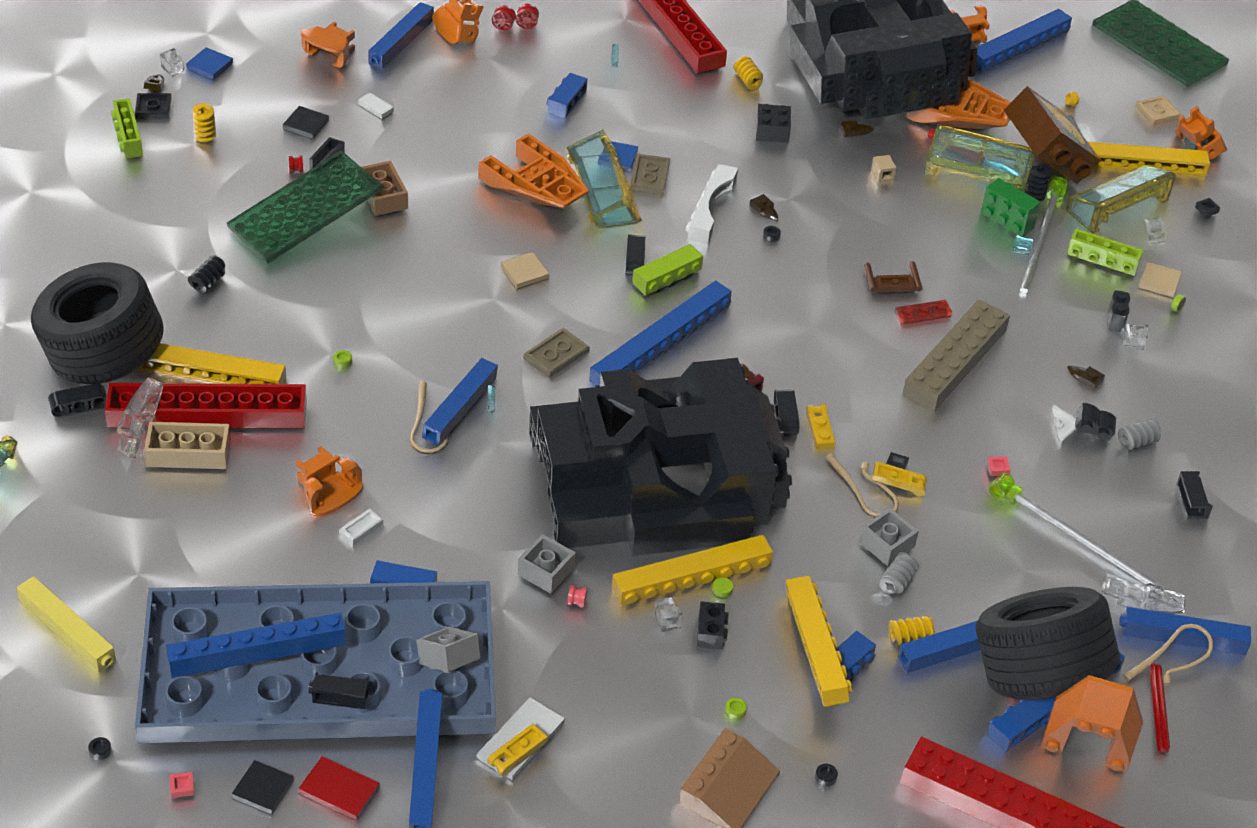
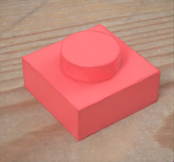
[987,456,1011,476]
[169,772,194,798]

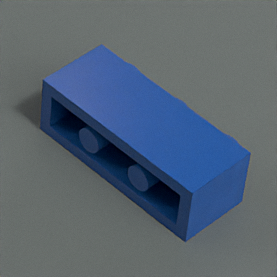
[546,73,588,118]
[370,560,437,584]
[836,631,876,680]

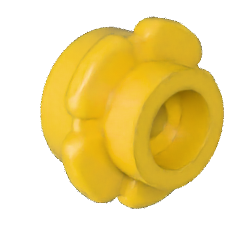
[1065,92,1080,108]

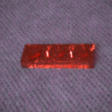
[894,300,952,325]

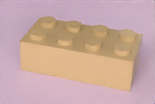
[144,422,231,469]

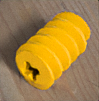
[733,56,763,90]
[192,103,216,142]
[888,615,935,646]

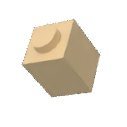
[871,155,896,183]

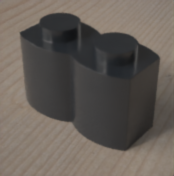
[1107,290,1130,332]
[1075,403,1116,442]

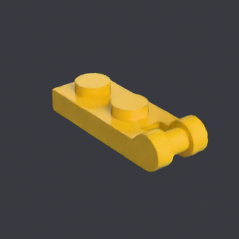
[806,404,836,449]
[872,461,927,497]
[487,723,548,776]

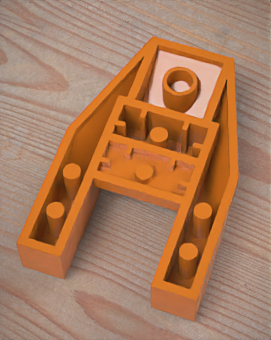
[905,80,1011,129]
[478,133,589,208]
[1041,675,1143,771]

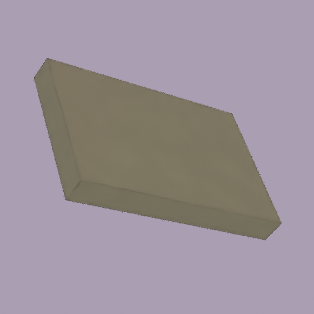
[630,154,670,195]
[523,328,590,378]

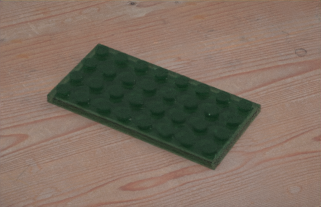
[1092,0,1229,87]
[226,150,383,264]

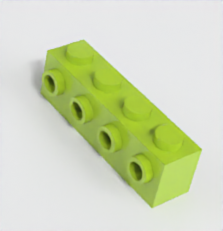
[111,98,143,159]
[1067,229,1143,276]
[632,244,703,296]

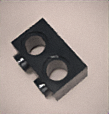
[697,601,729,649]

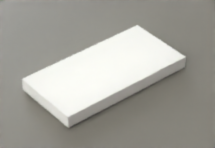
[477,697,565,780]

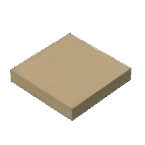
[1136,95,1181,125]
[501,252,549,289]
[1139,262,1181,298]

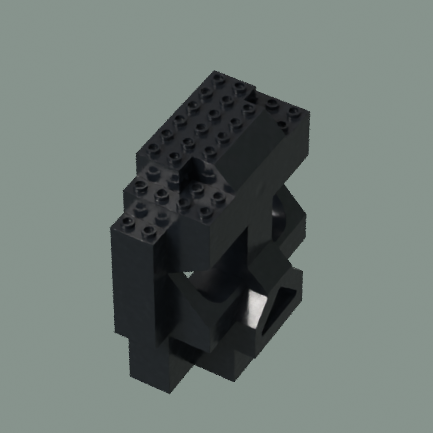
[787,0,978,120]
[529,358,792,556]

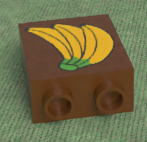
[1004,86,1101,184]

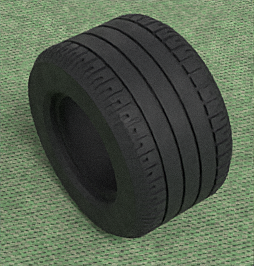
[31,262,164,384]
[976,587,1120,699]

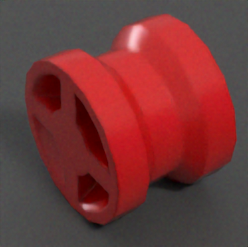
[288,155,304,173]

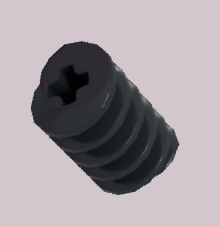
[1025,164,1052,201]
[188,255,225,294]

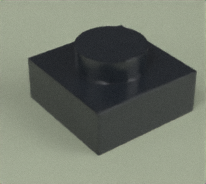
[1195,198,1220,218]
[886,452,909,470]

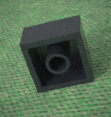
[756,104,791,143]

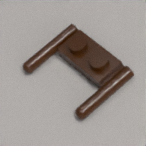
[864,261,923,293]

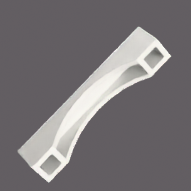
[686,163,738,245]

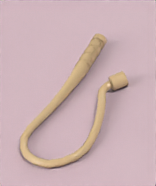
[410,381,448,453]
[826,454,899,517]
[1123,624,1213,686]

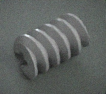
[1118,418,1161,450]
[879,552,919,594]

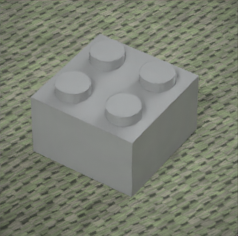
[859,508,919,566]
[518,534,576,594]
[416,627,480,673]

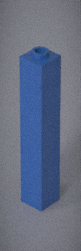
[368,2,434,69]
[422,357,498,446]
[1119,606,1251,655]
[898,621,980,673]
[409,689,442,828]

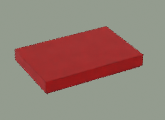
[298,756,380,820]

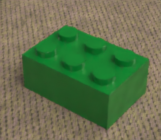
[981,178,1041,238]

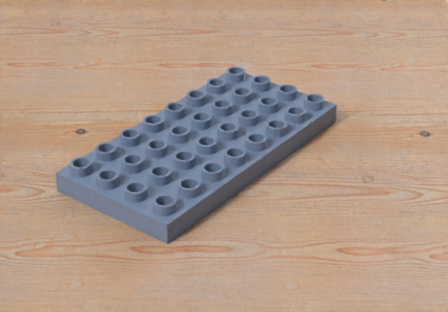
[135,581,496,743]

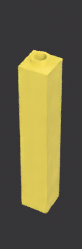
[16,576,116,672]

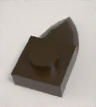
[144,74,165,93]
[840,120,874,137]
[750,194,778,222]
[1067,366,1105,390]

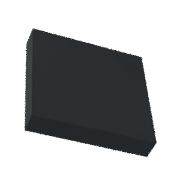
[135,93,172,119]
[282,106,329,139]
[231,760,294,815]

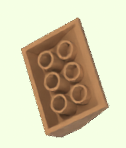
[679,728,780,828]

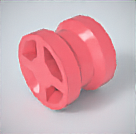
[567,585,588,608]

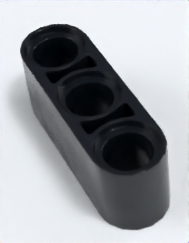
[625,234,646,275]
[48,383,107,417]
[774,390,800,434]

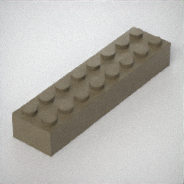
[902,299,1010,412]

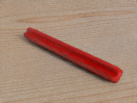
[1150,664,1170,753]

